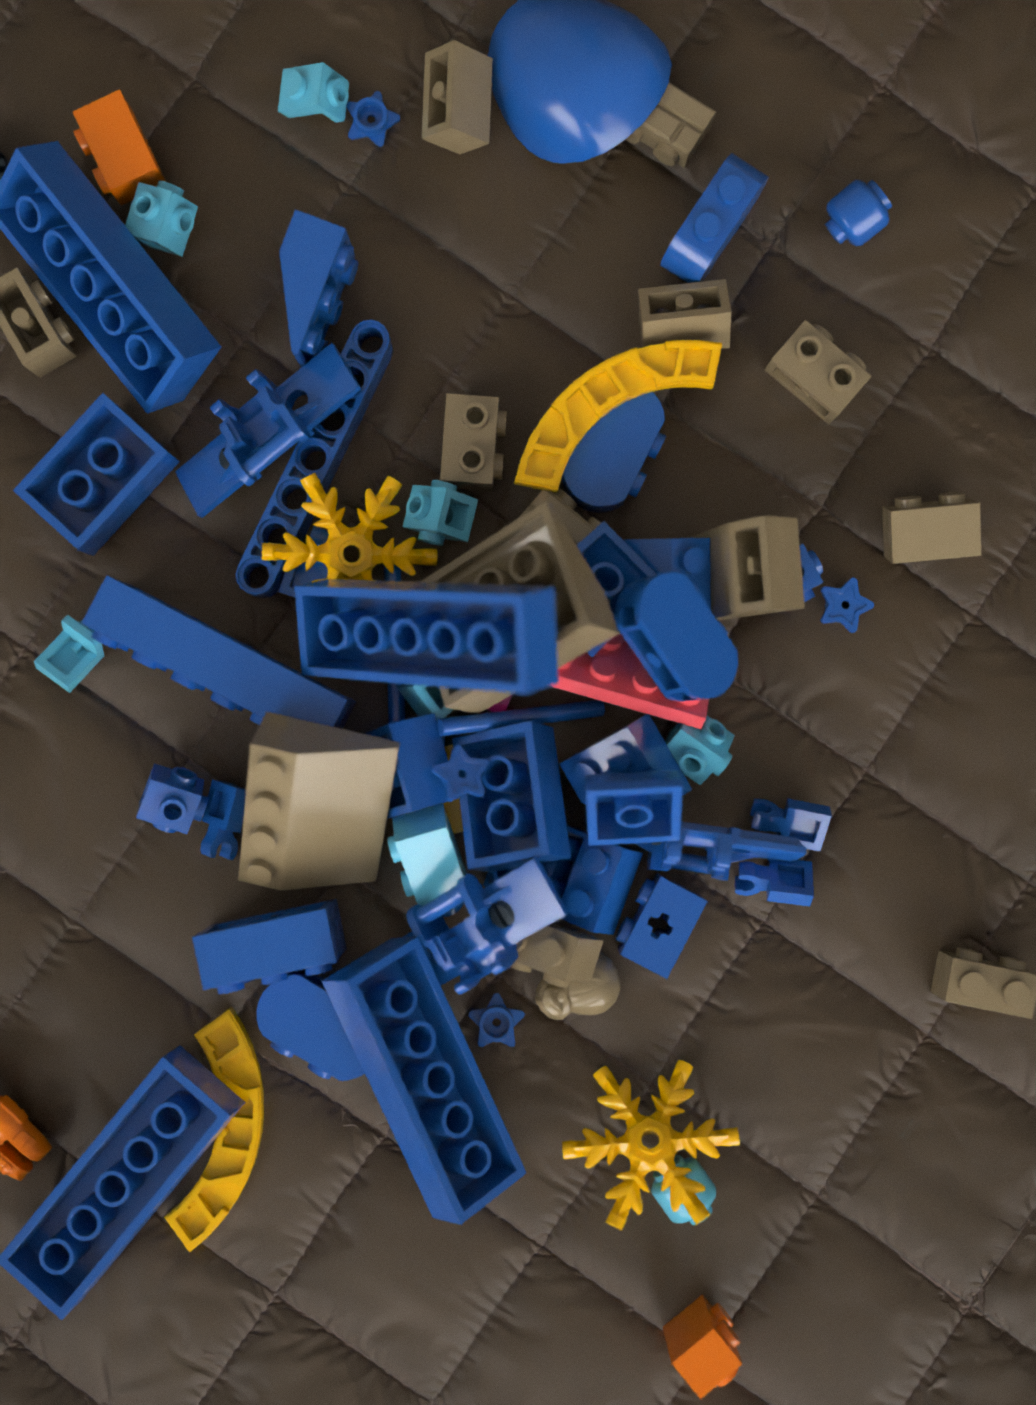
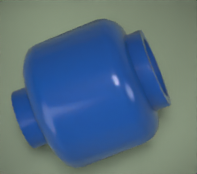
[824,180,892,246]

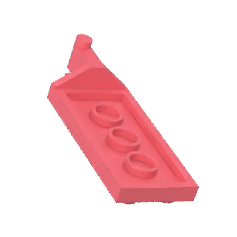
[551,632,709,729]

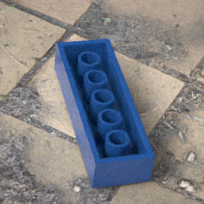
[0,141,221,414]
[82,575,357,729]
[295,579,558,694]
[322,936,527,1225]
[0,1045,245,1320]

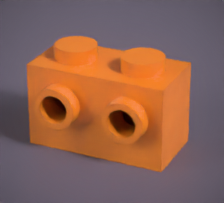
[72,89,166,206]
[663,1294,743,1399]

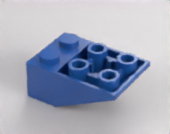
[279,209,358,368]
[483,825,643,935]

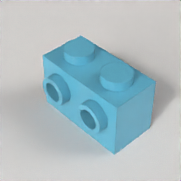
[387,803,467,906]

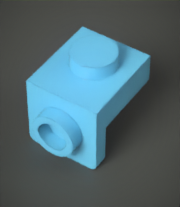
[278,62,349,123]
[34,615,105,693]

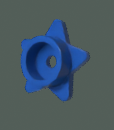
[346,91,400,147]
[820,577,874,633]
[431,745,488,802]
[469,993,525,1047]

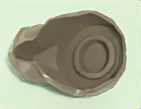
[535,952,621,1020]

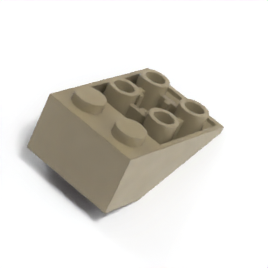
[688,516,805,620]

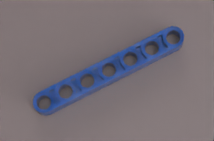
[236,320,393,599]

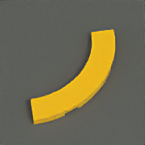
[515,340,722,493]
[164,1007,264,1253]

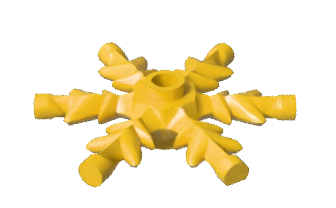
[262,473,437,582]
[562,1060,740,1230]

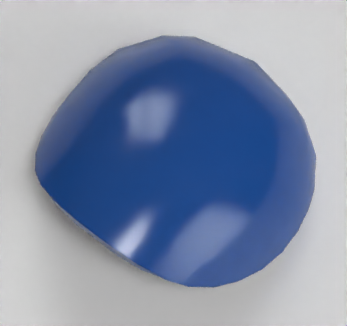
[488,0,672,164]

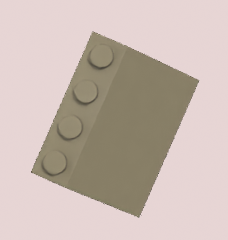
[421,501,619,714]
[238,712,400,890]

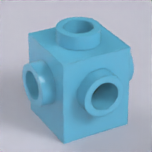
[125,181,198,256]
[403,480,478,546]
[665,716,735,785]

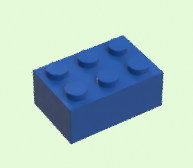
[13,393,180,556]
[452,720,571,872]
[192,898,347,994]

